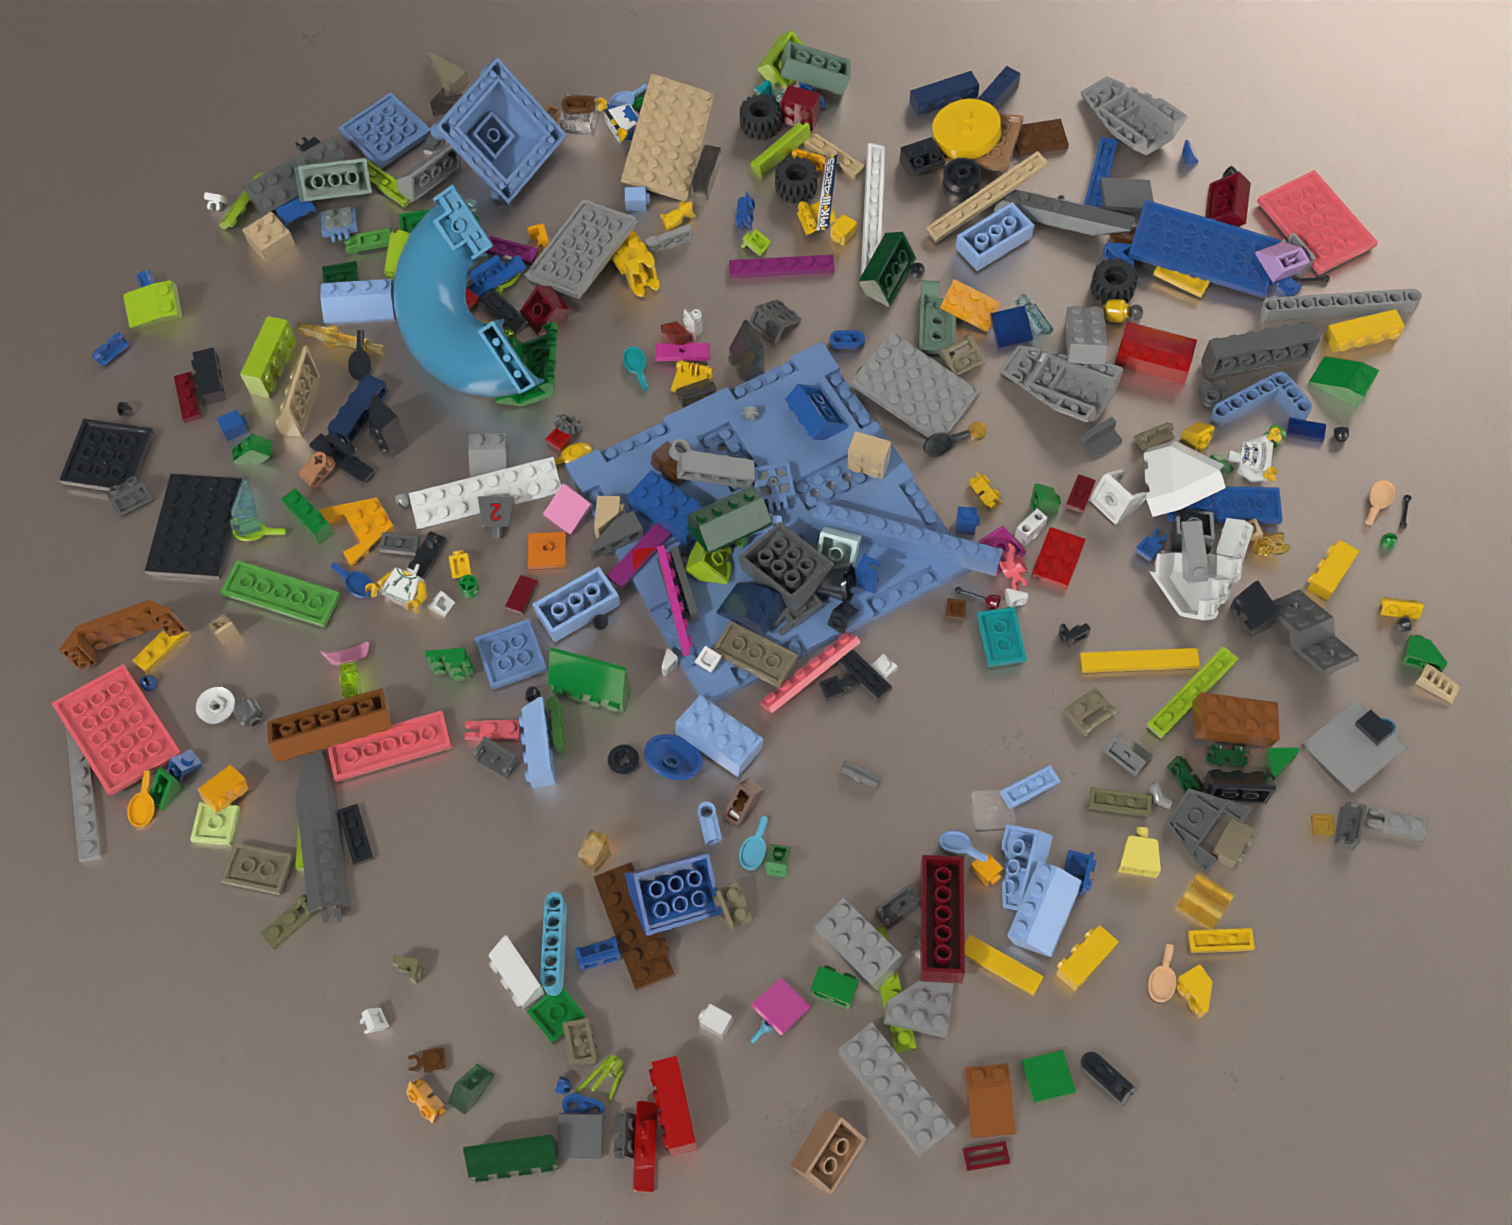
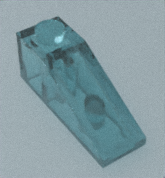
[230,478,262,537]

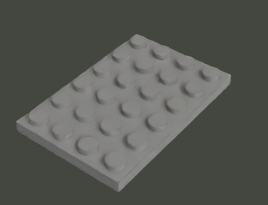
[525,199,638,299]
[850,331,980,438]

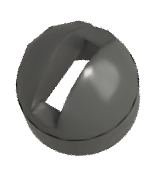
[1129,304,1143,320]

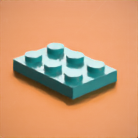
[976,607,1027,668]

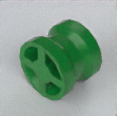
[458,574,480,598]

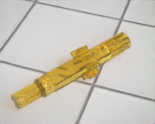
[296,321,385,355]

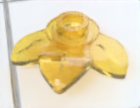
[1253,529,1290,556]

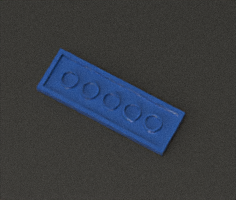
[1166,486,1283,524]

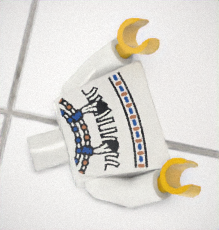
[1227,427,1282,482]

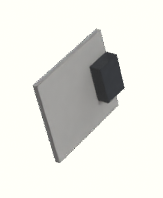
[1302,701,1406,793]

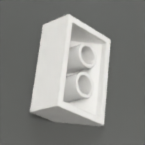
[488,935,545,1010]

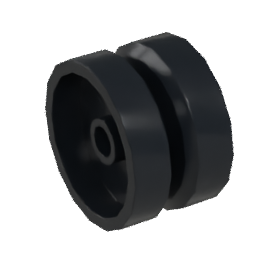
[942,158,981,203]

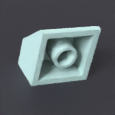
[817,526,862,567]

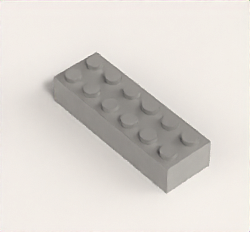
[838,1022,955,1159]

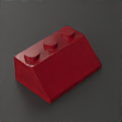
[1206,171,1251,227]

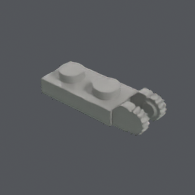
[645,224,693,254]
[1367,807,1427,842]

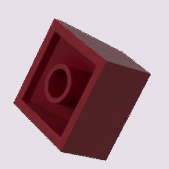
[519,285,570,335]

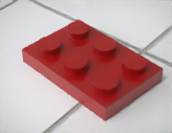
[1031,527,1086,589]

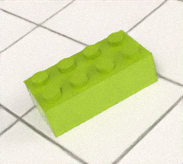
[240,316,296,398]

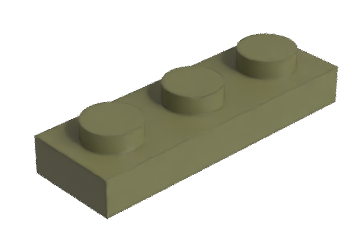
[1088,787,1152,817]

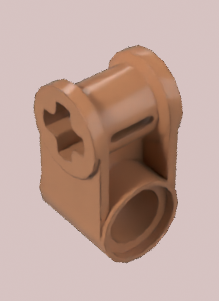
[299,452,335,488]

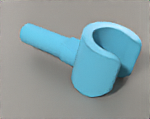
[749,1019,773,1044]

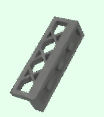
[656,546,699,623]

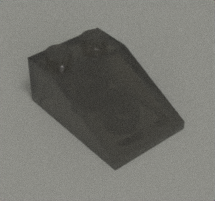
[728,320,765,383]

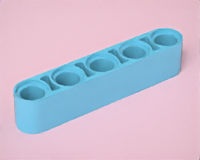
[540,892,568,996]

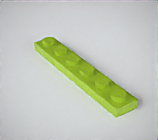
[1146,646,1239,739]
[875,926,917,1054]

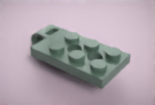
[919,280,956,355]

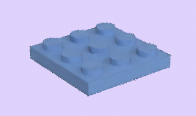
[474,619,548,690]

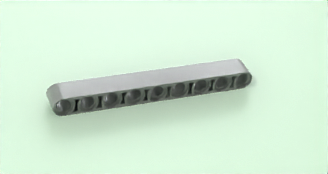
[1259,289,1422,321]

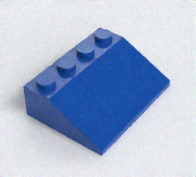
[625,853,722,936]

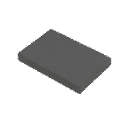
[1099,177,1154,212]

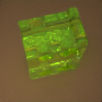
[339,662,361,698]

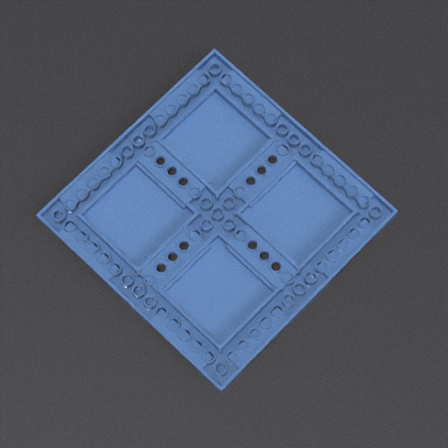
[565,342,971,704]

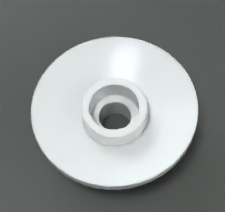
[196,687,235,724]

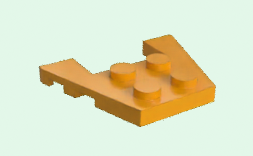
[319,497,394,568]

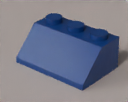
[785,384,849,440]

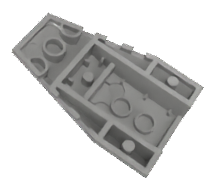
[1081,76,1187,155]
[1000,345,1123,422]

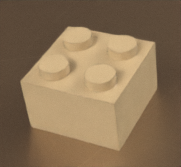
[243,212,295,263]
[847,431,891,479]

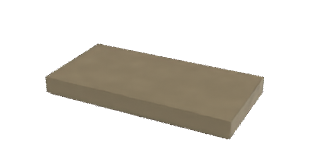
[712,620,798,688]

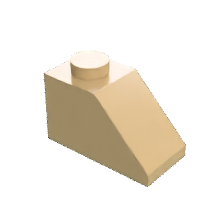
[594,496,624,538]

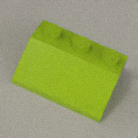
[757,30,805,88]

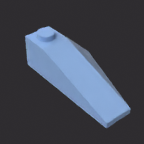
[1002,824,1053,911]

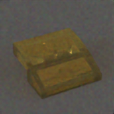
[1176,872,1235,930]

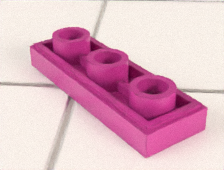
[656,343,710,361]

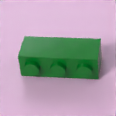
[281,488,334,545]

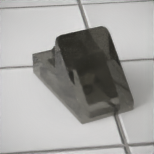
[430,87,462,116]

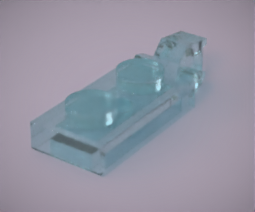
[1015,294,1053,335]

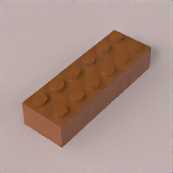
[267,688,393,762]

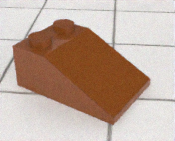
[963,1063,1015,1138]

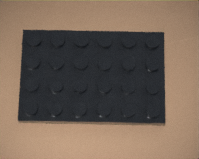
[145,474,244,580]

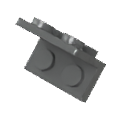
[748,299,802,344]

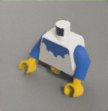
[595,97,641,145]

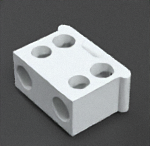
[1014,509,1048,547]

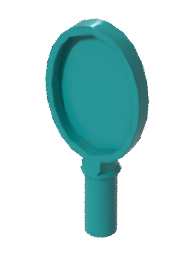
[623,346,649,391]

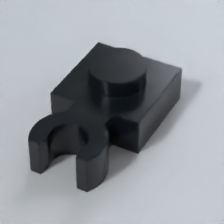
[819,673,856,701]

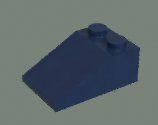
[716,583,785,636]

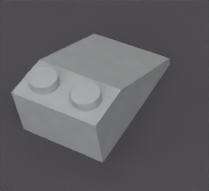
[468,433,509,478]

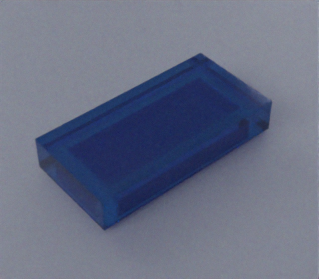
[1286,417,1326,443]

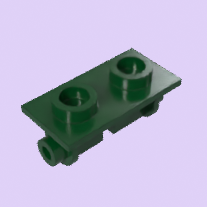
[1205,744,1250,767]
[1167,755,1205,793]

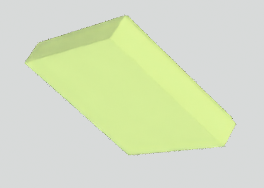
[190,802,240,846]

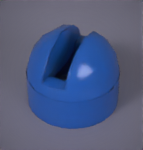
[140,675,157,692]
[554,1076,572,1095]

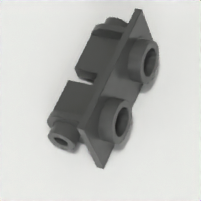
[613,1111,636,1159]

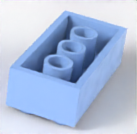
[956,202,1034,271]
[533,566,620,643]
[675,695,763,777]

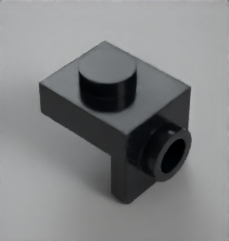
[827,602,860,634]

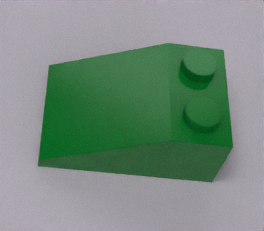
[1308,356,1380,408]

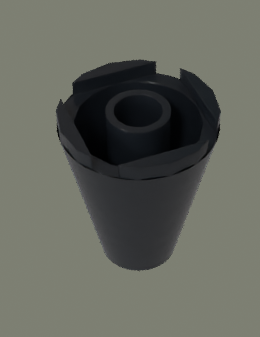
[815,564,856,602]

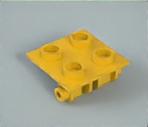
[797,201,838,235]
[670,360,715,398]

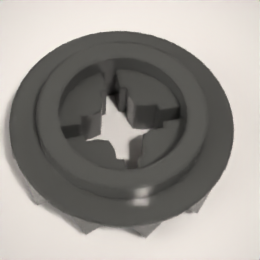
[554,414,583,434]

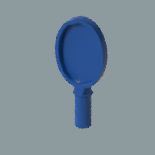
[331,562,373,598]

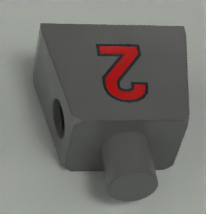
[478,496,514,538]

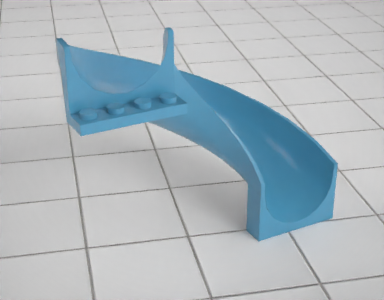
[394,185,544,398]

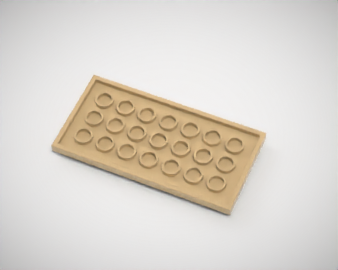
[620,73,715,202]

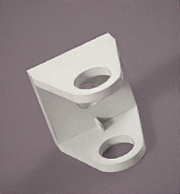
[1090,469,1147,525]

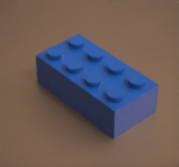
[627,470,705,547]

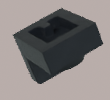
[1058,623,1091,648]

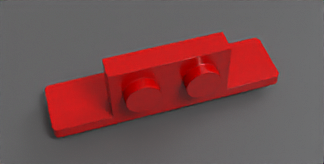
[633,1101,657,1193]

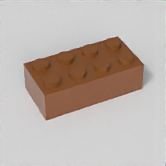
[1192,692,1280,748]

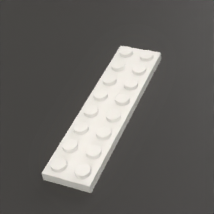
[408,457,561,530]

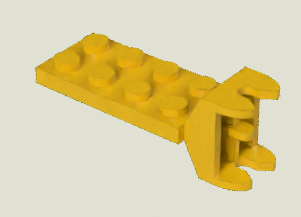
[611,229,660,297]

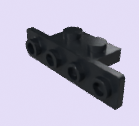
[309,433,374,484]

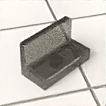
[676,378,716,408]

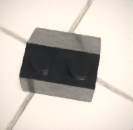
[1171,508,1215,554]
[1230,580,1280,638]

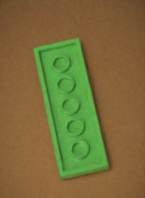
[220,560,341,628]

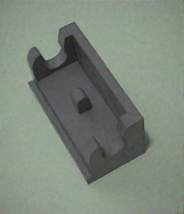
[474,736,519,780]
[1334,802,1367,850]
[875,884,920,930]

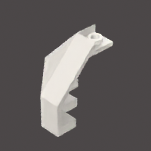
[1144,440,1226,517]
[1149,551,1243,621]

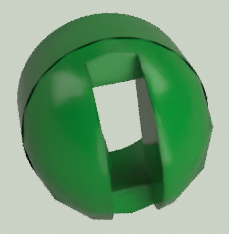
[1380,532,1398,549]

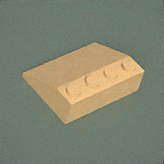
[276,346,320,437]

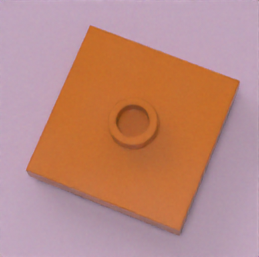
[528,532,566,570]

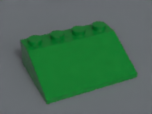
[548,647,631,712]

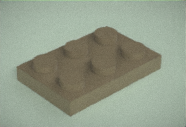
[221,843,294,895]

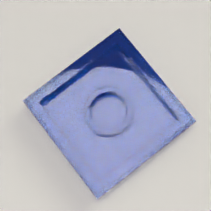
[990,305,1034,349]

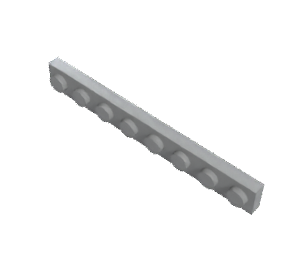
[66,728,102,863]

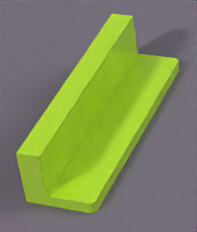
[750,122,811,177]

